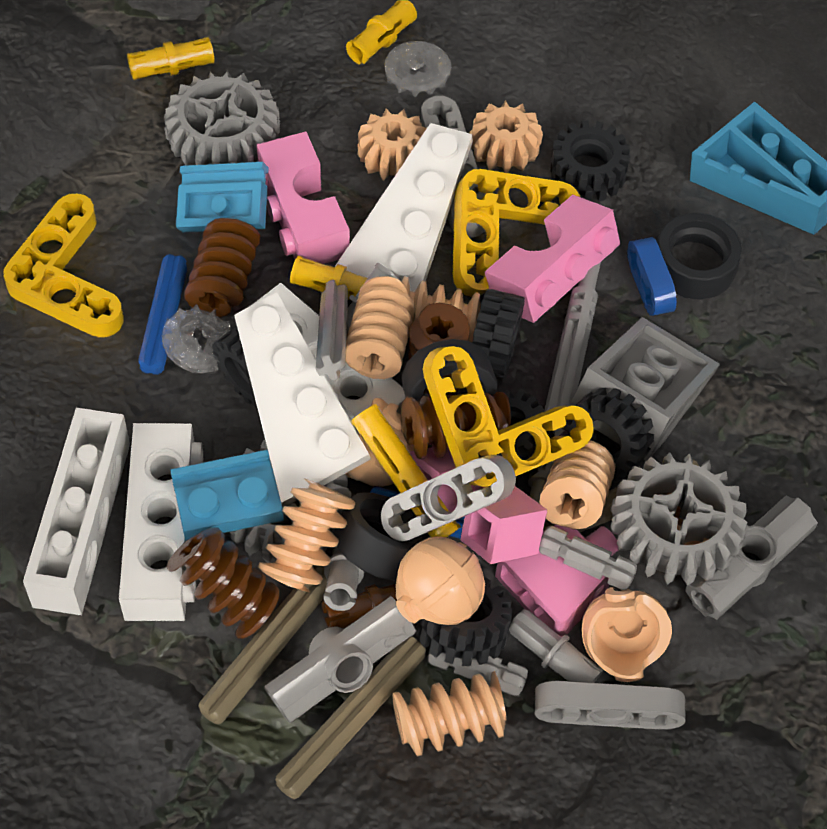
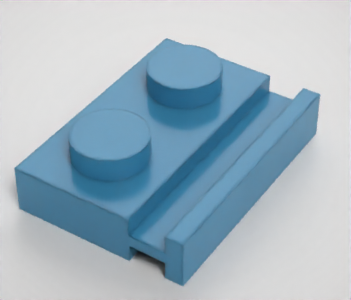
[176,162,269,232]
[170,450,284,541]

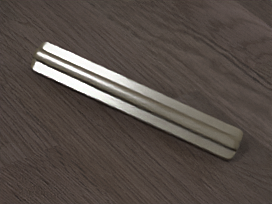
[198,565,327,724]
[275,636,426,799]

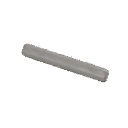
[316,280,348,380]

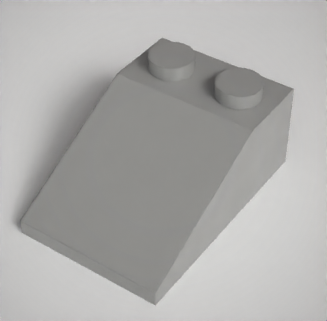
[570,317,720,461]

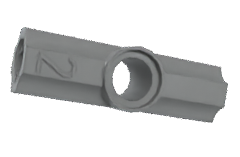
[686,495,818,620]
[265,596,416,724]

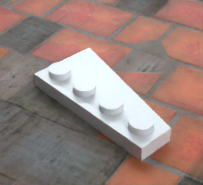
[335,123,473,292]
[234,292,371,506]

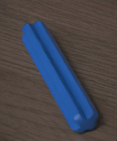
[138,254,187,375]

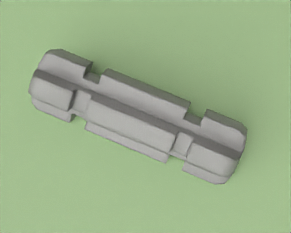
[539,526,637,590]
[428,652,528,696]

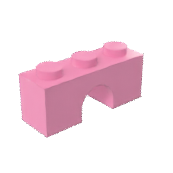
[257,132,350,264]
[485,194,620,323]
[410,445,547,564]

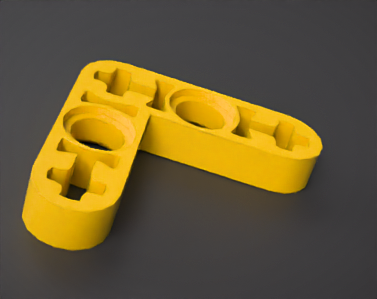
[453,169,580,297]
[4,193,124,337]
[423,346,594,487]

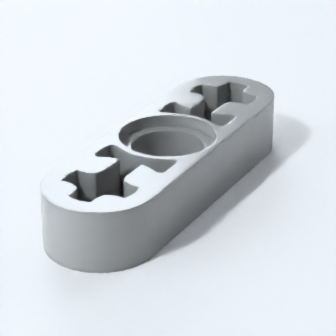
[381,455,516,541]
[535,681,685,729]

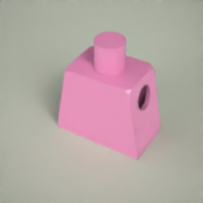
[495,525,618,637]

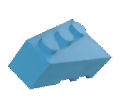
[690,101,827,235]

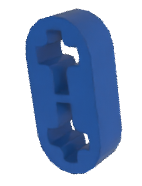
[627,237,677,316]

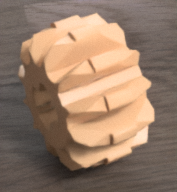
[470,100,543,173]
[358,108,427,181]

